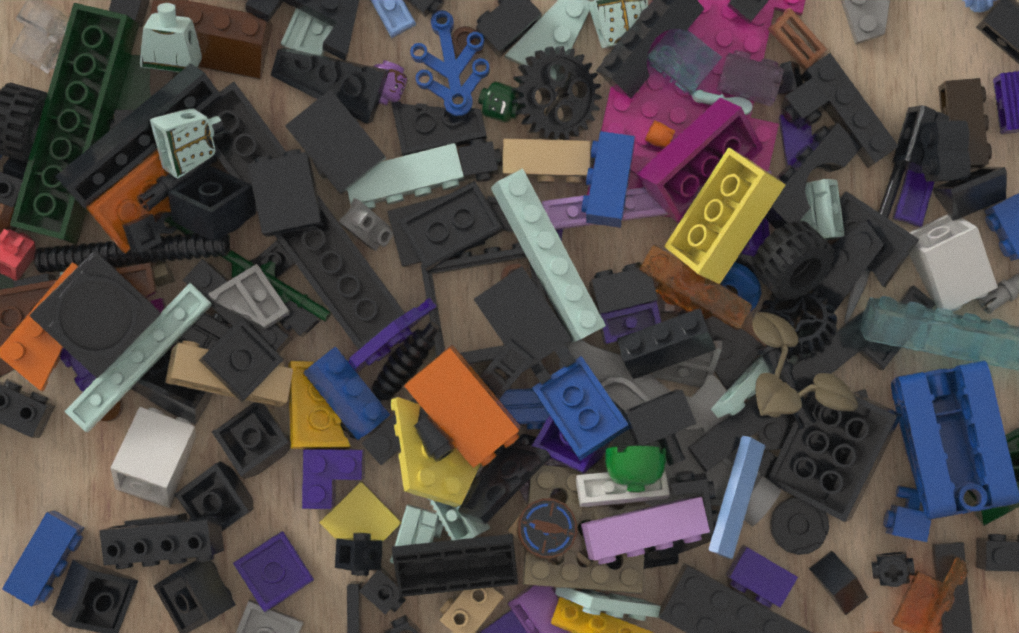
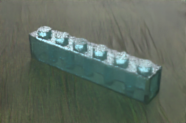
[859,296,1019,370]

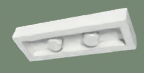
[575,471,670,507]

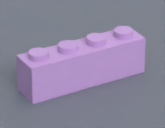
[581,496,710,564]

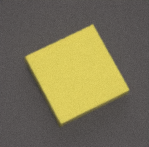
[319,481,402,541]

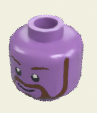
[373,60,408,106]

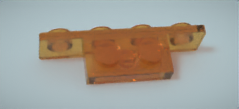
[640,245,752,330]
[892,557,968,633]

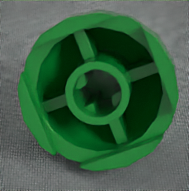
[605,446,666,493]

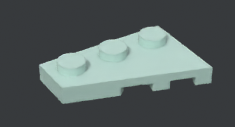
[505,0,591,80]

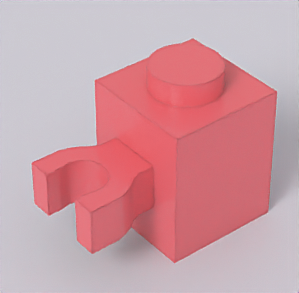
[0,229,36,281]

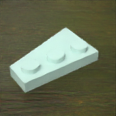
[555,587,661,621]

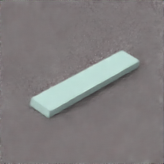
[64,283,213,432]

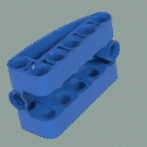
[891,361,1019,520]

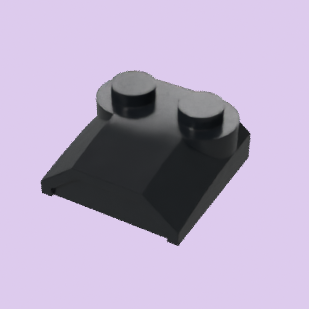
[211,402,291,479]
[174,461,254,532]

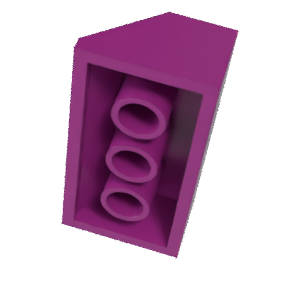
[637,98,763,224]

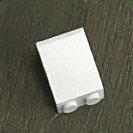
[909,214,998,313]
[111,407,196,508]

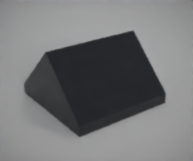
[933,167,1007,221]

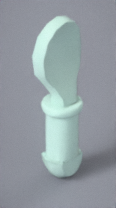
[692,90,753,115]

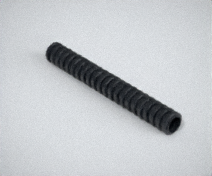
[34,233,230,273]

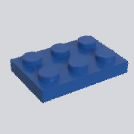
[532,356,630,460]

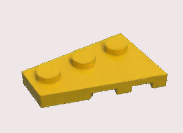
[288,361,351,449]

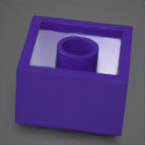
[532,415,611,474]

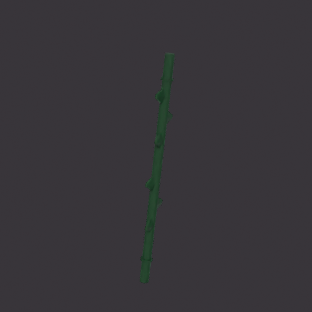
[165,215,331,322]

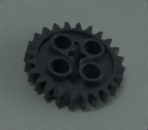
[511,46,602,140]

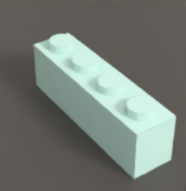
[347,143,464,210]

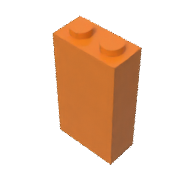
[404,344,521,468]

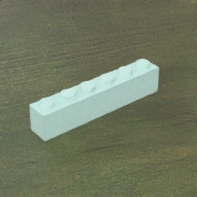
[491,169,606,343]

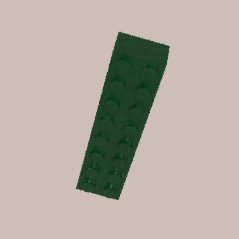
[10,3,139,244]

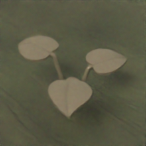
[752,312,858,417]

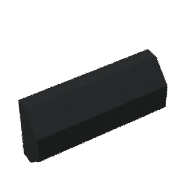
[392,534,518,597]

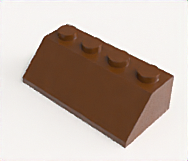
[150,0,273,80]

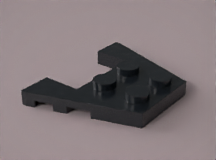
[245,0,360,61]

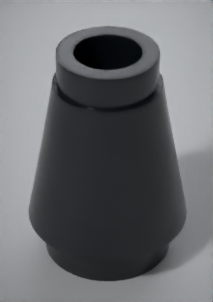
[414,416,455,462]

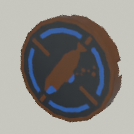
[517,498,577,559]

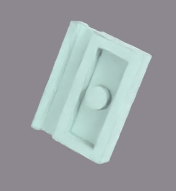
[281,8,333,56]

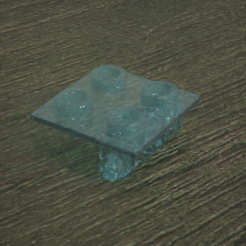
[647,29,722,95]

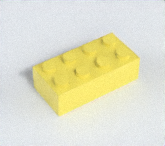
[664,148,786,284]

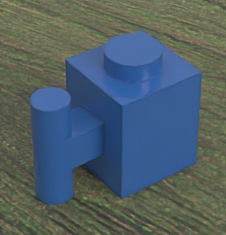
[883,485,932,542]

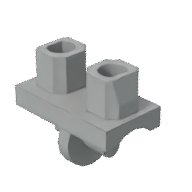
[339,198,393,251]

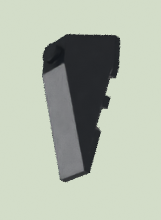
[131,349,213,425]

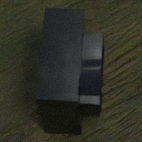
[29,250,161,378]

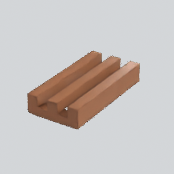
[768,8,827,70]

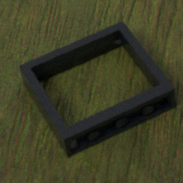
[421,243,545,364]

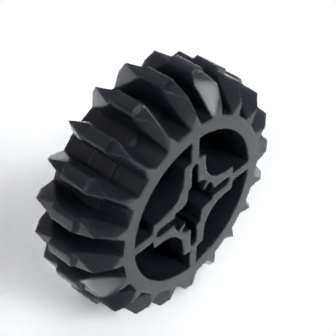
[759,290,837,362]

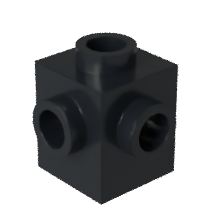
[335,532,383,576]

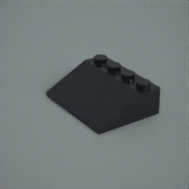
[767,382,902,522]

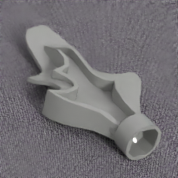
[559,339,781,527]

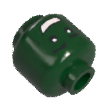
[478,81,521,123]

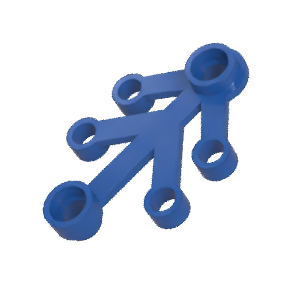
[410,10,490,116]

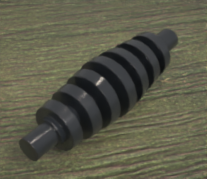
[371,321,439,402]

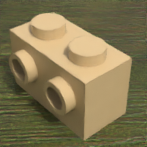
[439,587,504,633]

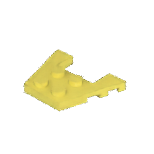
[391,397,481,507]

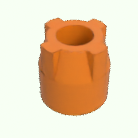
[644,120,675,149]

